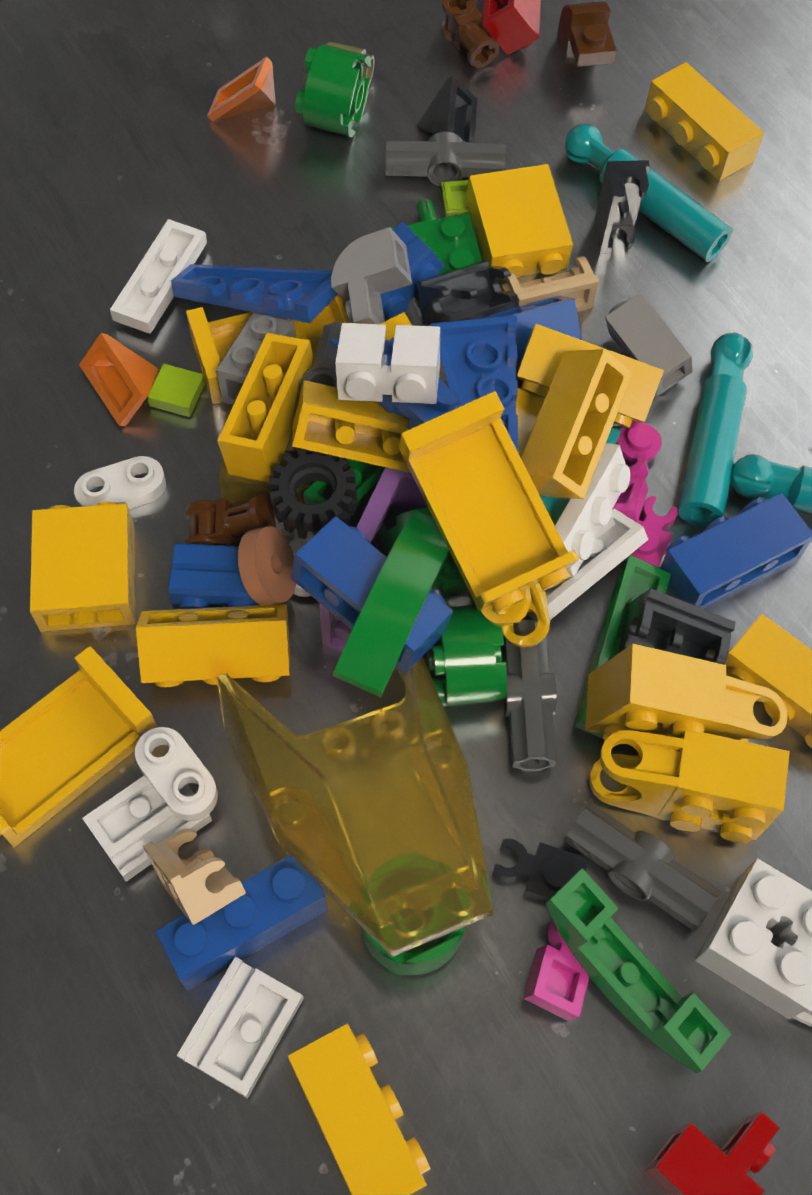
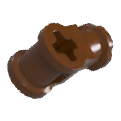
[441,0,500,68]
[184,494,276,546]

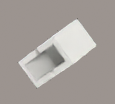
[335,323,440,404]

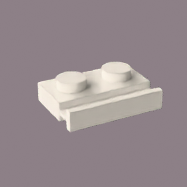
[82,776,212,882]
[177,957,304,1099]

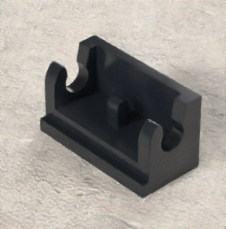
[595,160,650,254]
[417,261,518,325]
[619,588,736,665]

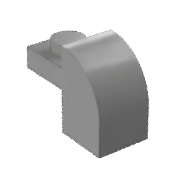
[331,227,412,324]

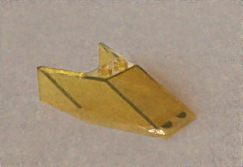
[217,656,493,957]

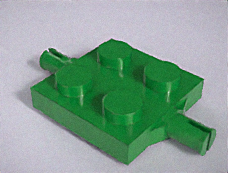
[391,199,482,300]

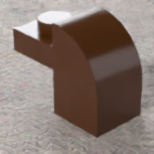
[557,1,617,67]

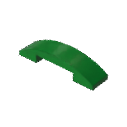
[333,510,450,698]
[546,868,731,1073]

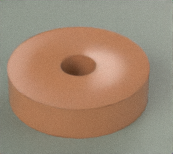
[238,526,296,606]

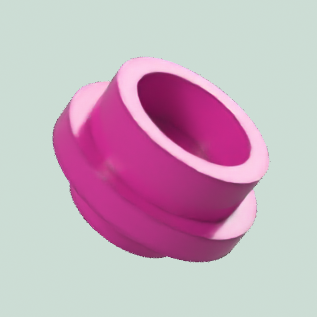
[617,422,662,464]

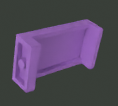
[319,467,428,652]

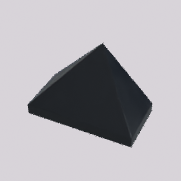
[416,75,478,143]

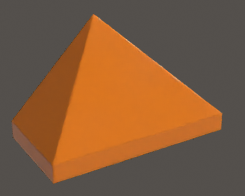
[207,57,276,122]
[79,333,159,427]

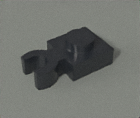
[492,839,589,903]

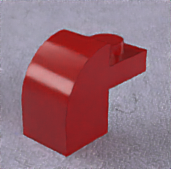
[645,1111,780,1195]

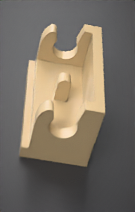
[501,256,599,312]
[142,829,246,925]

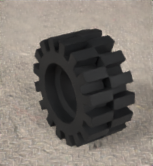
[269,448,358,539]

